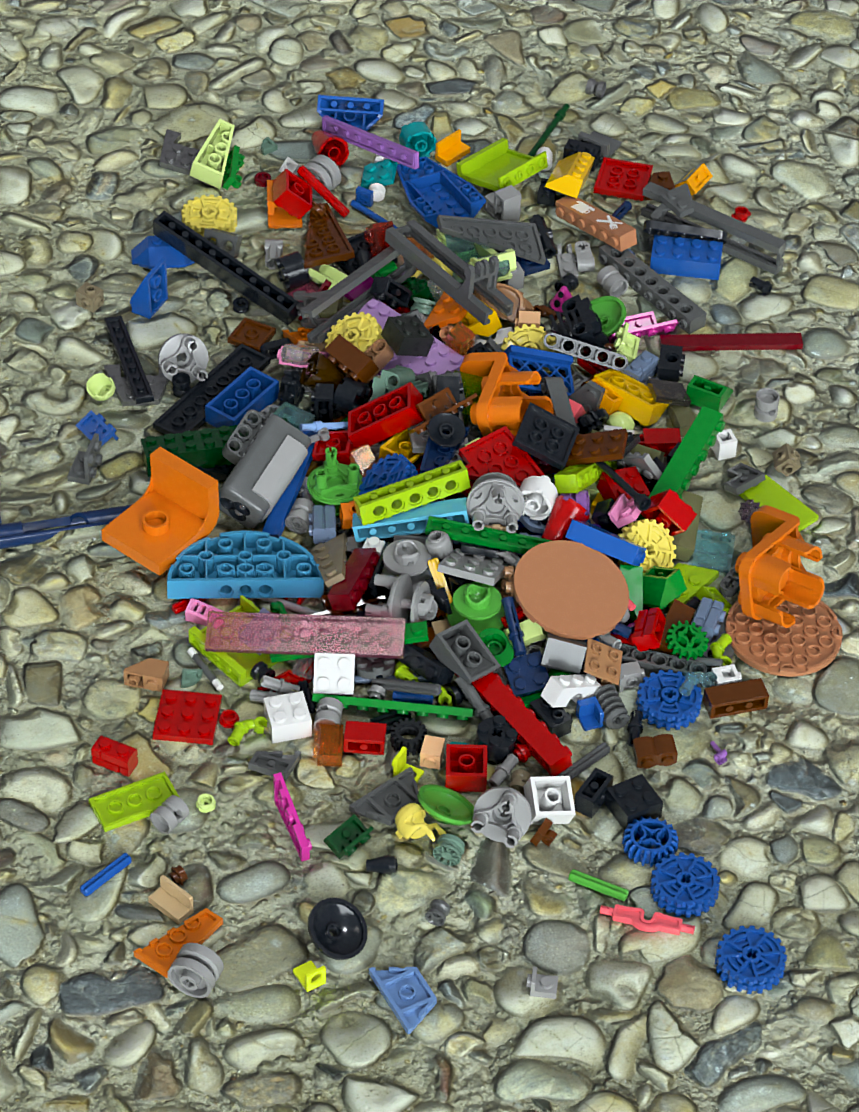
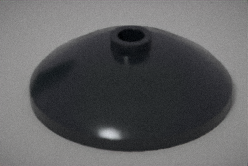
[308,898,368,960]

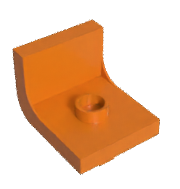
[101,447,219,576]

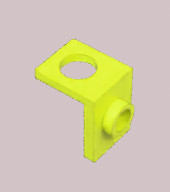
[392,746,424,783]
[293,960,326,992]

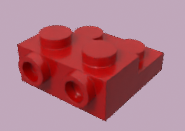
[312,430,357,465]

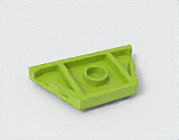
[668,563,719,609]

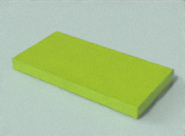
[739,475,819,532]
[89,771,180,832]

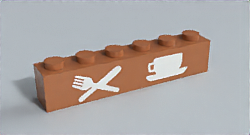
[555,195,637,251]

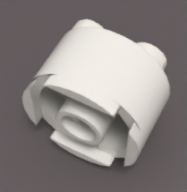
[519,475,558,520]

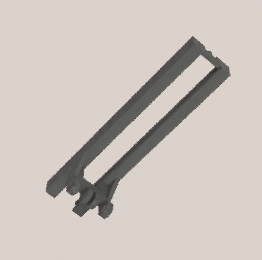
[641,182,786,275]
[385,220,514,325]
[293,240,417,344]

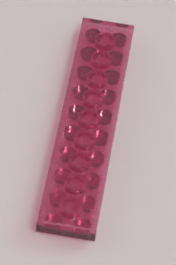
[205,611,406,659]

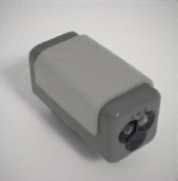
[219,410,311,529]

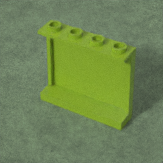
[456,138,548,191]
[188,595,294,687]

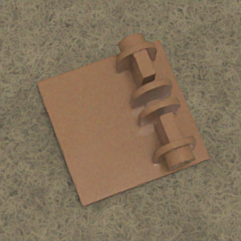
[584,638,623,686]

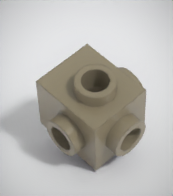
[75,282,104,313]
[772,443,801,477]

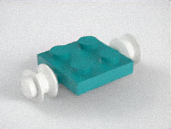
[360,154,398,202]

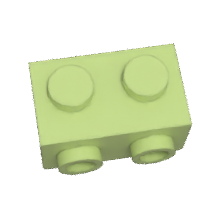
[308,264,348,290]
[613,322,640,363]

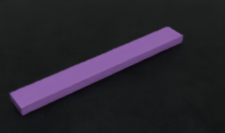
[322,116,419,169]

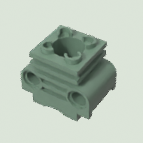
[371,365,429,401]

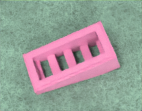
[185,598,226,626]

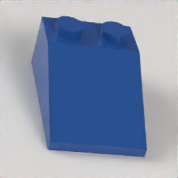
[130,257,168,319]

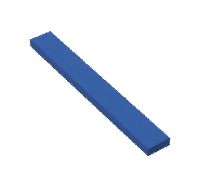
[262,431,318,538]

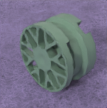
[410,297,437,315]
[433,834,465,866]

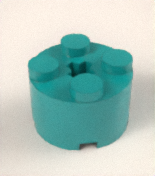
[399,122,437,158]

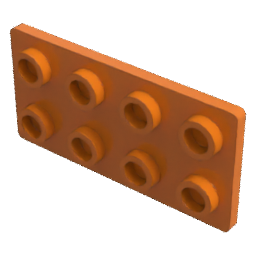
[267,180,302,229]

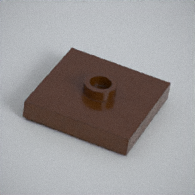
[228,317,276,352]

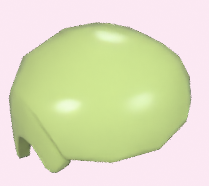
[86,373,116,401]
[606,411,635,430]

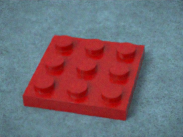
[593,157,653,201]
[153,689,222,745]

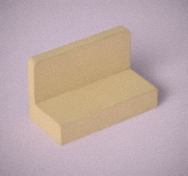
[148,875,194,925]

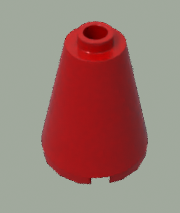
[311,130,349,166]
[541,495,590,541]

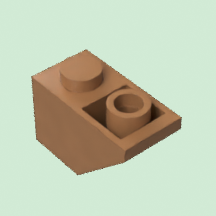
[123,658,170,692]

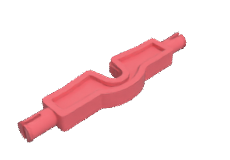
[600,904,695,935]

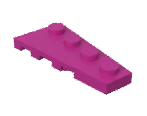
[273,772,312,862]

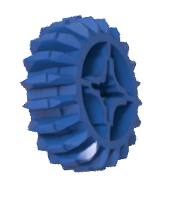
[622,816,679,868]

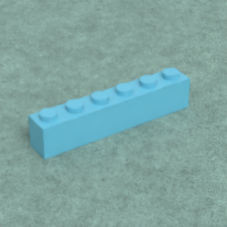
[352,497,470,542]

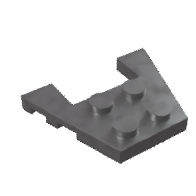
[159,129,200,175]
[104,364,170,406]

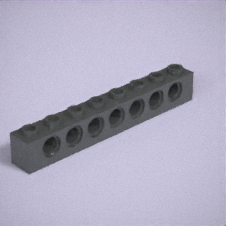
[598,244,707,334]

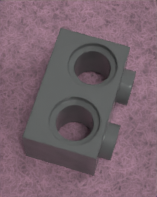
[204,228,243,257]

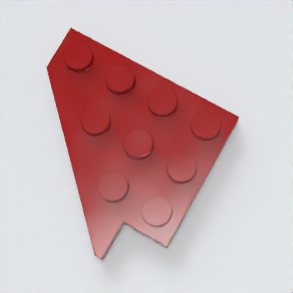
[458,426,545,488]

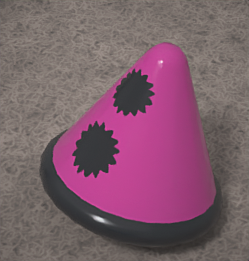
[548,286,573,316]

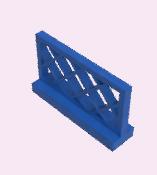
[504,345,575,396]

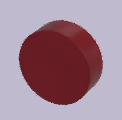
[254,172,271,187]

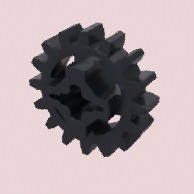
[576,408,609,434]

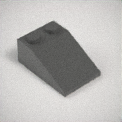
[429,619,501,684]

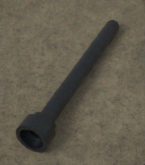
[595,461,651,511]

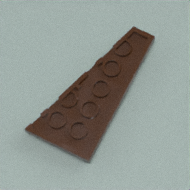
[304,203,355,268]

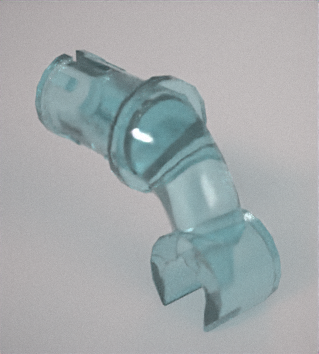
[679,671,717,696]

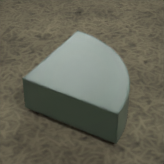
[261,137,278,155]
[181,669,203,688]

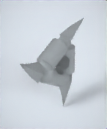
[496,551,520,567]

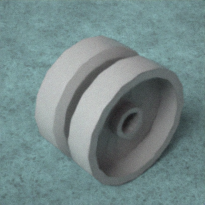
[298,155,341,199]
[167,943,224,998]

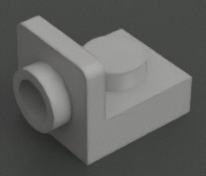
[527,967,558,999]

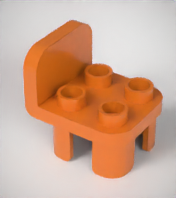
[460,352,554,437]
[735,505,824,628]

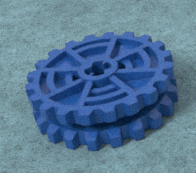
[359,453,418,495]
[636,670,703,730]
[650,852,720,918]
[715,925,787,994]

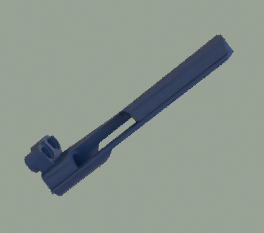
[0,504,133,549]

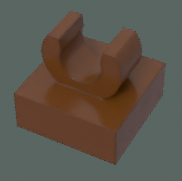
[530,818,557,846]

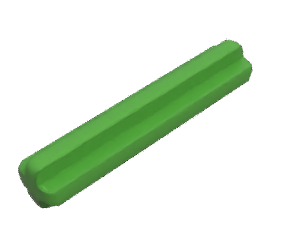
[569,869,629,901]

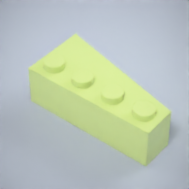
[190,119,235,189]

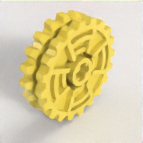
[181,195,237,242]
[325,312,385,364]
[501,324,560,374]
[617,519,676,573]

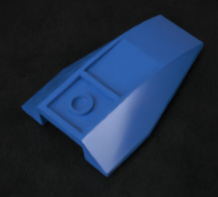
[396,156,486,229]

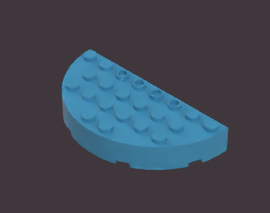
[167,530,324,599]

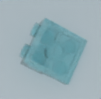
[692,529,735,573]

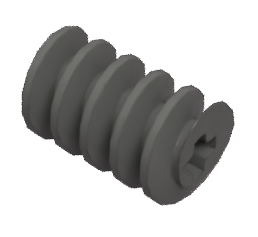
[594,684,630,729]

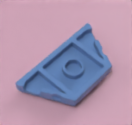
[369,967,437,1035]

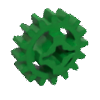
[665,620,709,661]

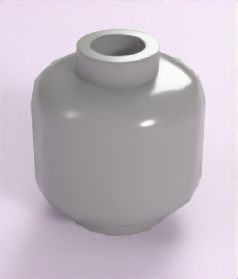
[425,531,453,560]

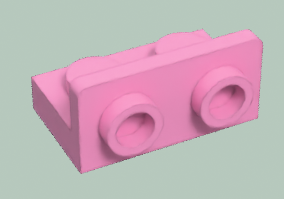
[608,494,642,529]

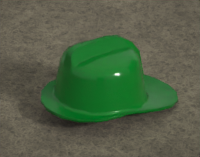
[479,628,514,667]

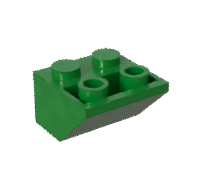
[685,375,733,412]
[643,566,687,609]

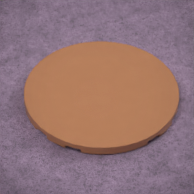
[512,540,629,640]
[725,600,843,677]

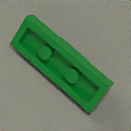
[222,145,245,190]

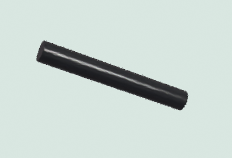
[368,542,391,589]

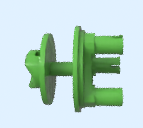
[307,447,363,516]
[447,582,505,635]

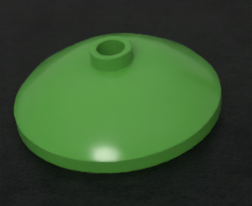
[590,296,626,337]
[417,784,474,826]

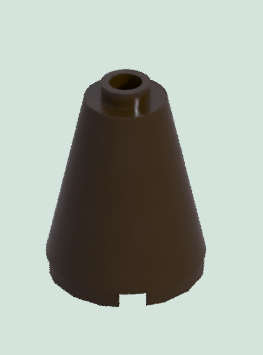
[300,352,346,394]

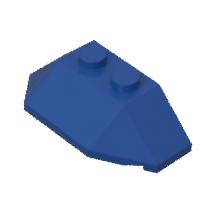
[317,95,384,131]
[131,235,195,269]

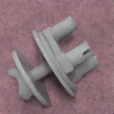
[466,472,524,533]
[381,539,432,594]
[365,573,438,626]

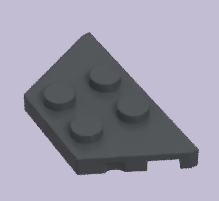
[349,767,420,826]

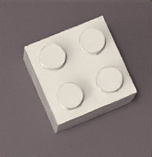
[313,653,356,695]
[263,691,312,744]
[523,776,576,825]

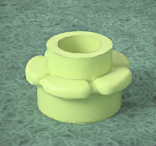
[196,793,216,813]

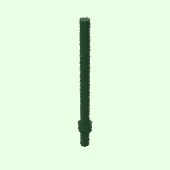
[528,103,570,157]

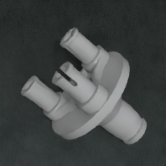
[158,333,208,383]
[471,786,532,848]

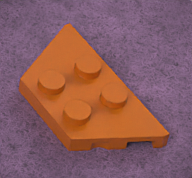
[424,292,474,331]

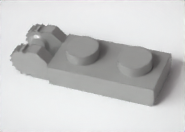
[556,244,578,279]

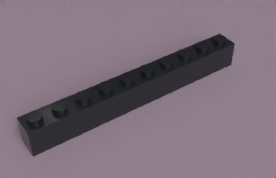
[153,211,300,325]

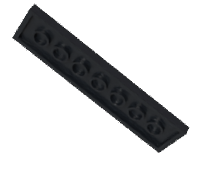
[153,344,271,434]

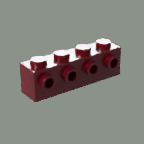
[328,548,380,611]

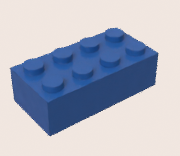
[650,235,723,280]
[205,366,279,428]

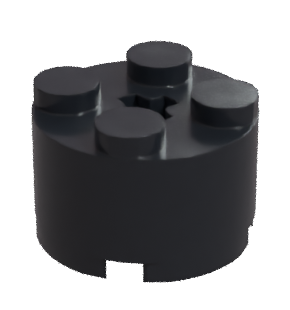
[274,251,310,292]
[333,376,373,415]
[474,715,518,764]

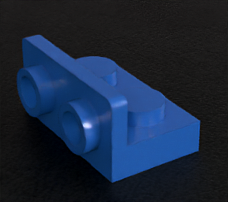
[75,410,119,447]

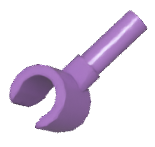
[710,741,727,765]

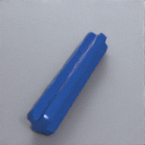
[80,853,132,896]

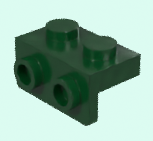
[323,814,374,859]

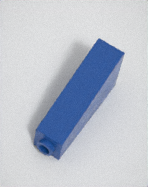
[565,519,647,566]

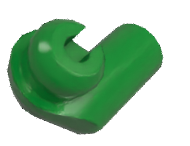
[270,601,291,628]

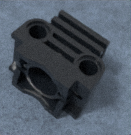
[549,294,609,360]

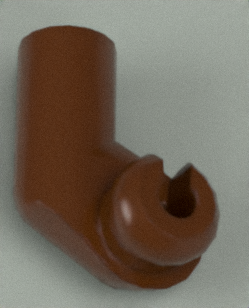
[534,305,558,320]

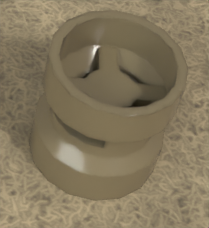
[509,769,532,797]

